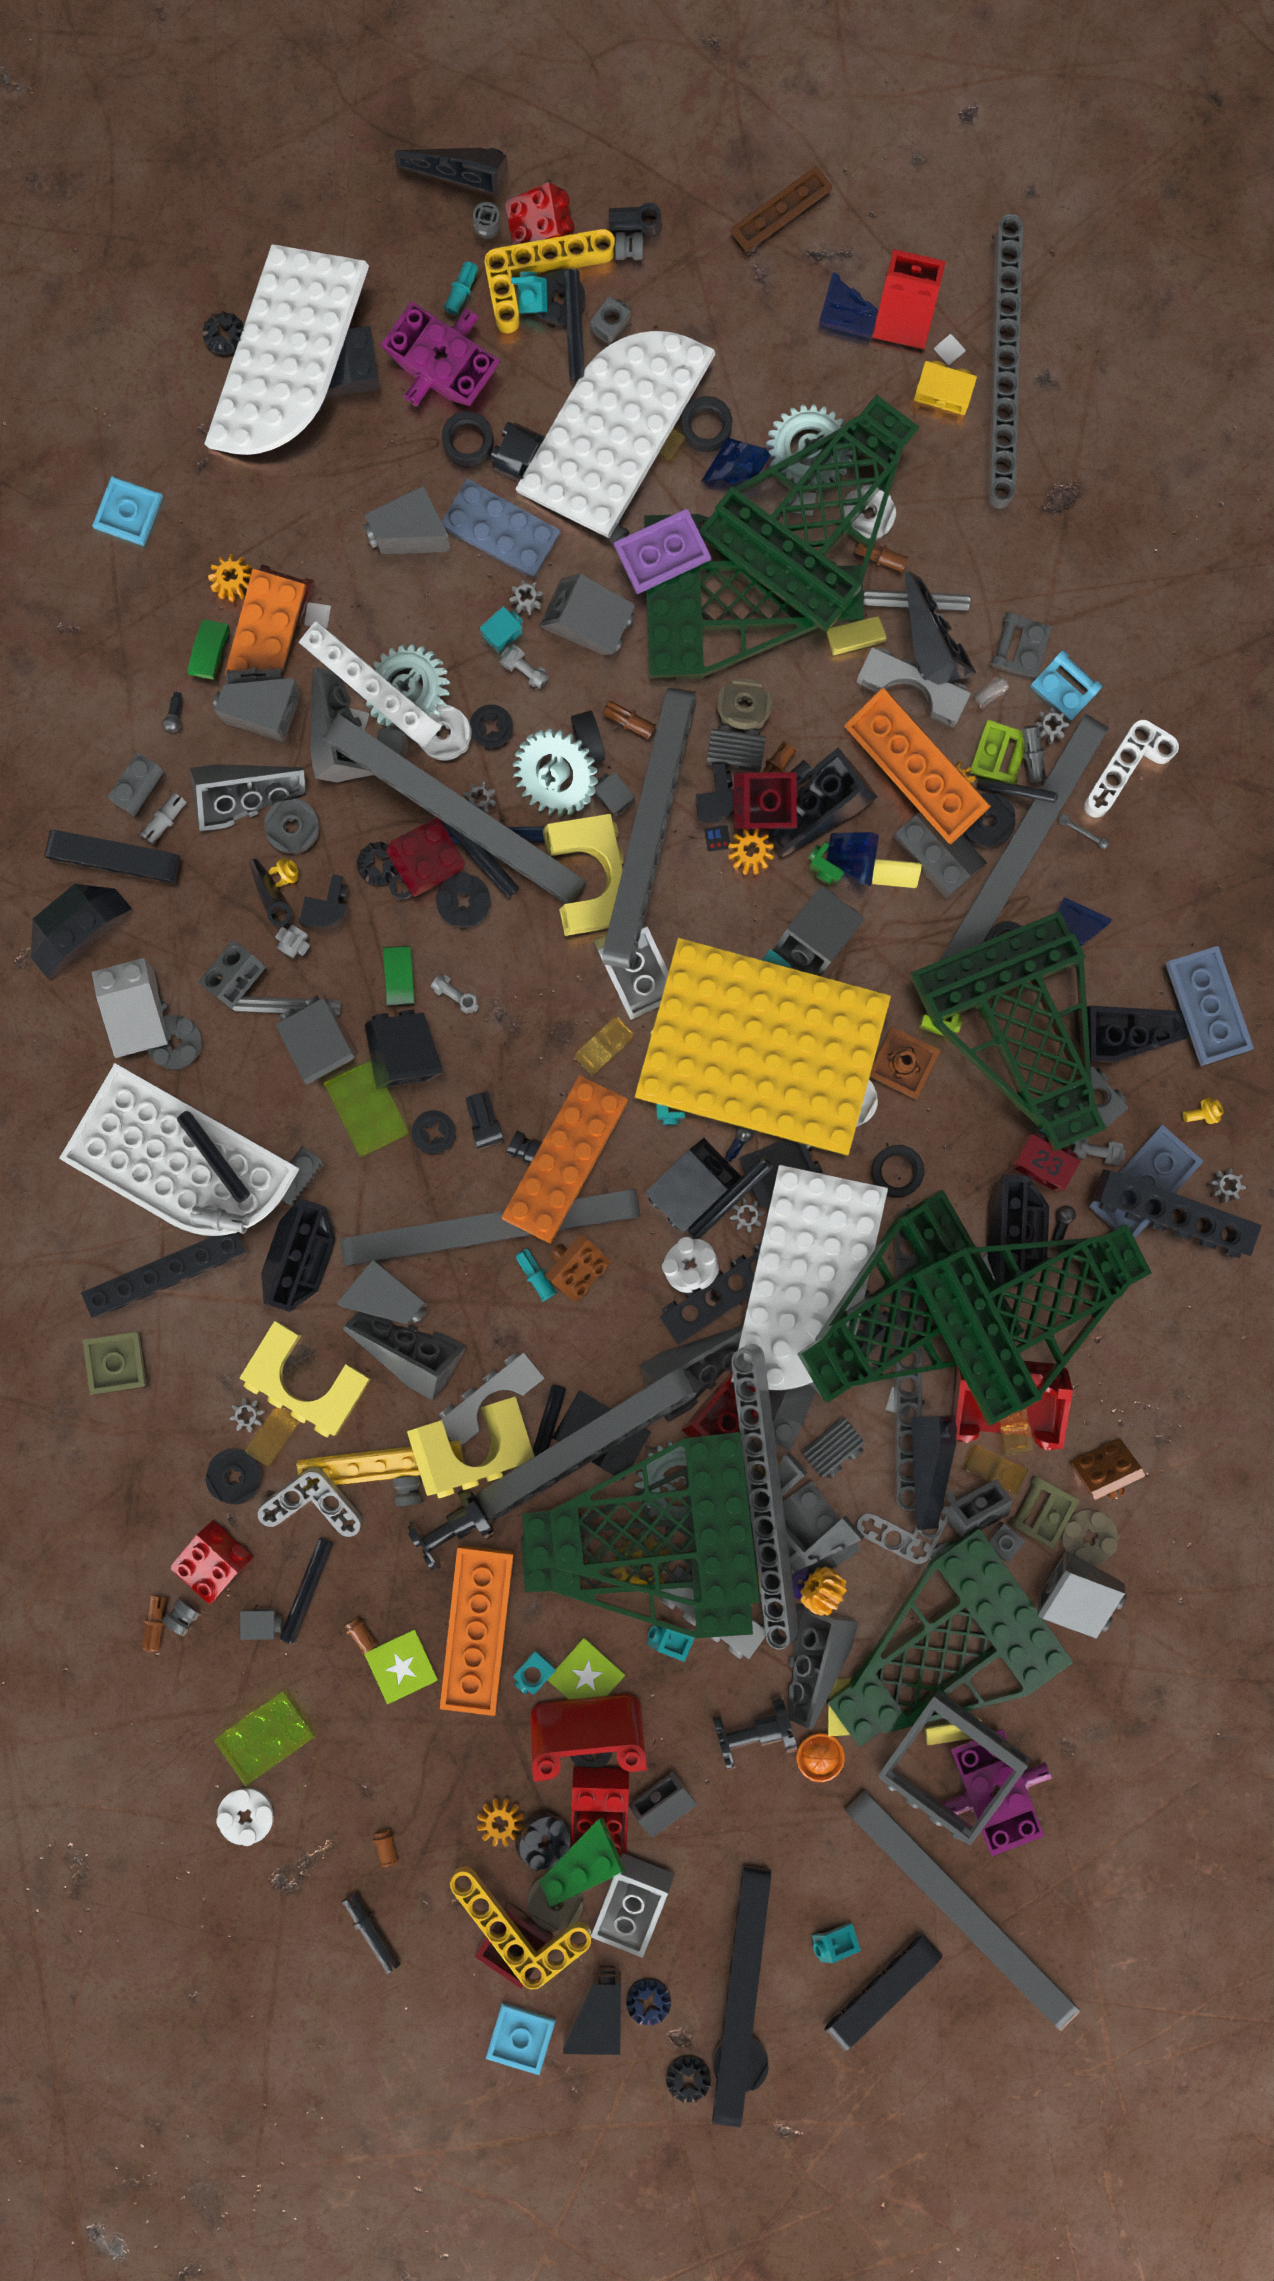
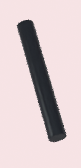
[978,777,1058,803]

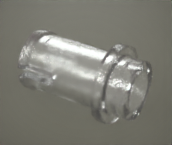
[973,676,1010,708]

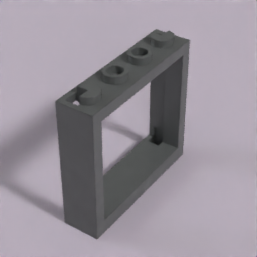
[878,1690,1032,1846]

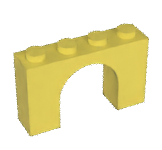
[542,814,624,936]
[240,1321,372,1438]
[407,1396,535,1498]

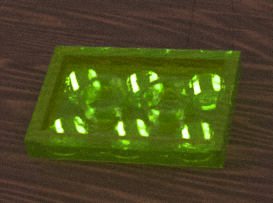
[324,1060,410,1158]
[214,1690,315,1786]

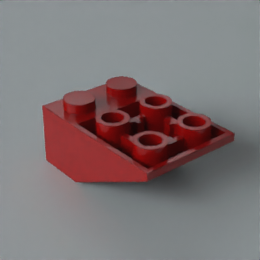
[872,249,946,350]
[571,1767,629,1858]

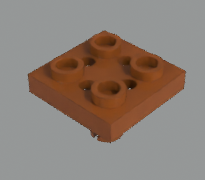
[870,1026,941,1100]
[545,1234,612,1303]
[1071,1438,1145,1500]

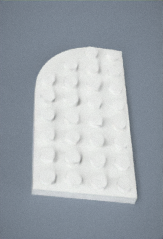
[204,244,369,454]
[515,331,715,538]
[59,1064,299,1236]
[731,1165,888,1390]

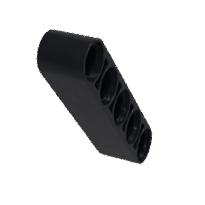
[44,830,181,883]
[824,1934,943,2052]

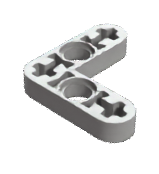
[258,1467,362,1537]
[856,1489,956,1564]

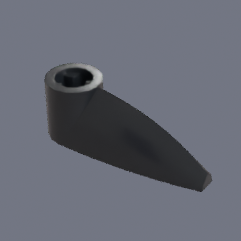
[250,859,295,930]

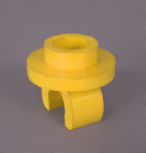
[269,858,299,887]

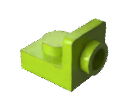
[919,1013,963,1036]

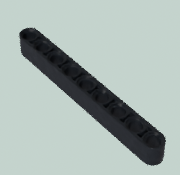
[712,1866,771,2128]

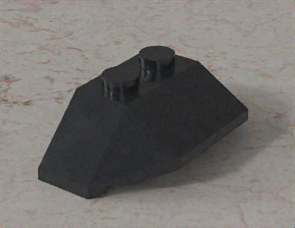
[31,884,133,980]
[987,1175,1050,1287]
[261,1198,336,1312]

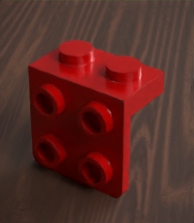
[506,182,575,245]
[171,1520,253,1603]

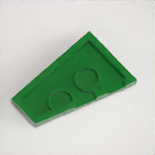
[539,1818,626,1907]

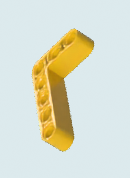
[485,229,615,333]
[450,1866,591,1990]

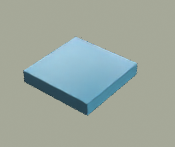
[92,476,163,546]
[486,2001,556,2075]

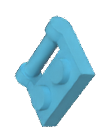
[1030,649,1104,723]

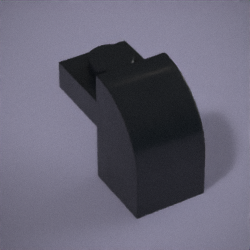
[695,763,734,826]
[299,874,350,931]

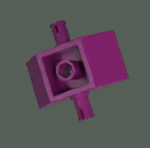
[380,301,501,406]
[941,1729,1052,1856]

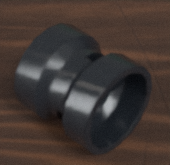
[506,1130,542,1166]

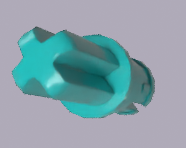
[443,261,479,316]
[515,1248,557,1302]

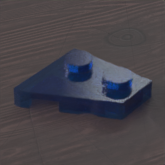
[819,272,878,339]
[701,438,771,488]
[827,832,879,886]
[1057,897,1112,946]

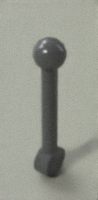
[1058,814,1109,849]

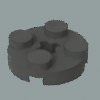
[264,799,320,855]
[147,1015,203,1070]

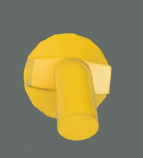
[1183,1097,1223,1124]

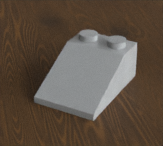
[593,921,669,1020]
[92,958,168,1058]
[591,1853,674,1958]

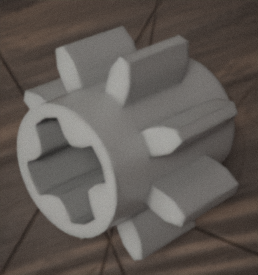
[509,580,543,616]
[1034,708,1069,744]
[463,782,496,815]
[275,924,310,959]
[1209,1168,1246,1203]
[730,1198,764,1233]
[229,1398,265,1432]

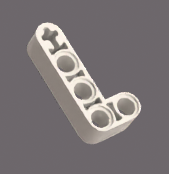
[1084,720,1179,818]

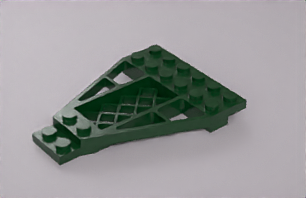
[699,394,919,633]
[644,514,864,680]
[910,911,1107,1152]
[797,1190,1024,1402]
[912,1224,1152,1425]
[522,1432,760,1609]
[521,1468,753,1638]
[827,1527,1073,1747]

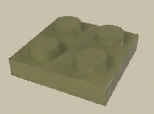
[82,1332,147,1395]

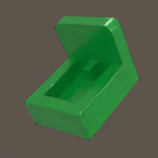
[808,841,844,886]

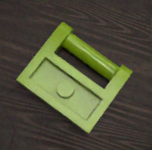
[969,720,1025,784]

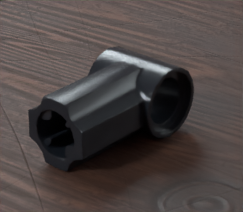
[609,202,662,236]
[466,1091,505,1150]

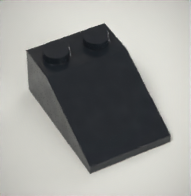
[325,326,381,397]
[552,1390,651,1481]

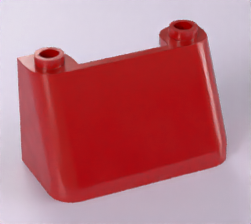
[953,1361,1073,1450]
[530,1694,647,1782]

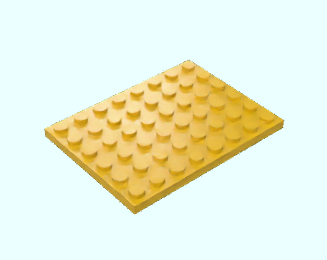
[635,938,891,1156]

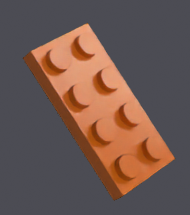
[224,569,307,675]

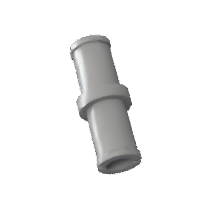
[139,792,187,845]
[190,1205,249,1234]

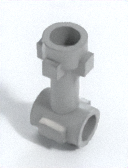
[499,644,549,689]
[430,974,479,1014]
[1072,1138,1126,1166]

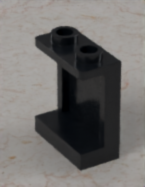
[738,1139,824,1209]

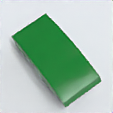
[188,619,230,680]
[382,945,414,1005]

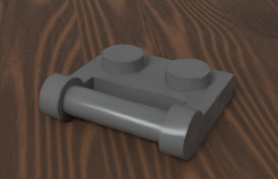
[990,612,1052,680]

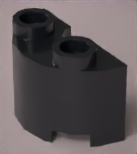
[490,422,545,483]

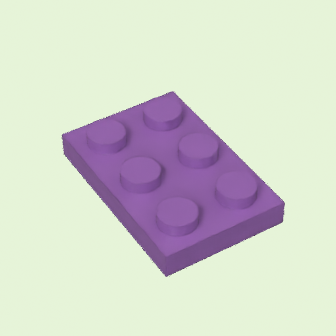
[614,508,711,594]

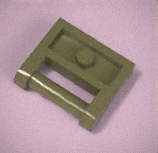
[1009,1476,1080,1549]

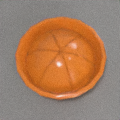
[796,1733,845,1782]

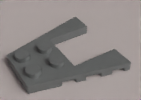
[750,1452,865,1582]

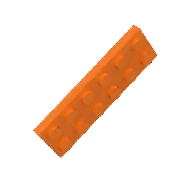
[844,688,991,844]
[502,1075,628,1244]
[440,1545,514,1716]

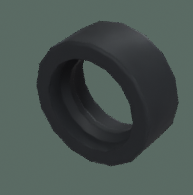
[681,396,733,452]
[442,411,494,467]
[571,710,605,764]
[871,1145,925,1198]

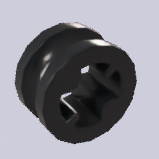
[389,874,412,900]

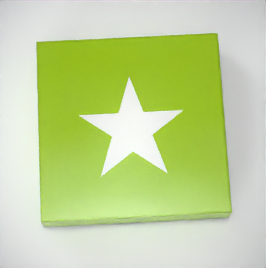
[364,1629,439,1704]
[548,1637,625,1700]

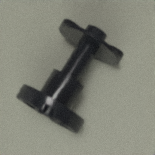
[408,1489,496,1571]
[712,1696,798,1771]

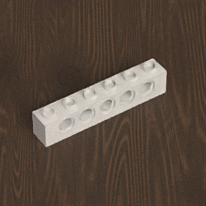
[299,621,442,747]

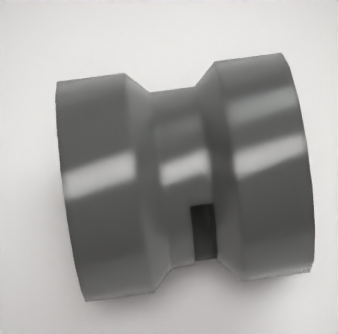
[473,202,501,239]
[616,232,643,260]
[392,1475,423,1506]
[162,1597,201,1637]

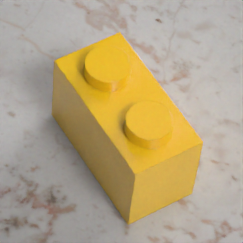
[914,361,977,416]

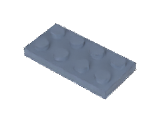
[442,479,561,579]
[1165,946,1254,1066]
[1088,1125,1204,1238]

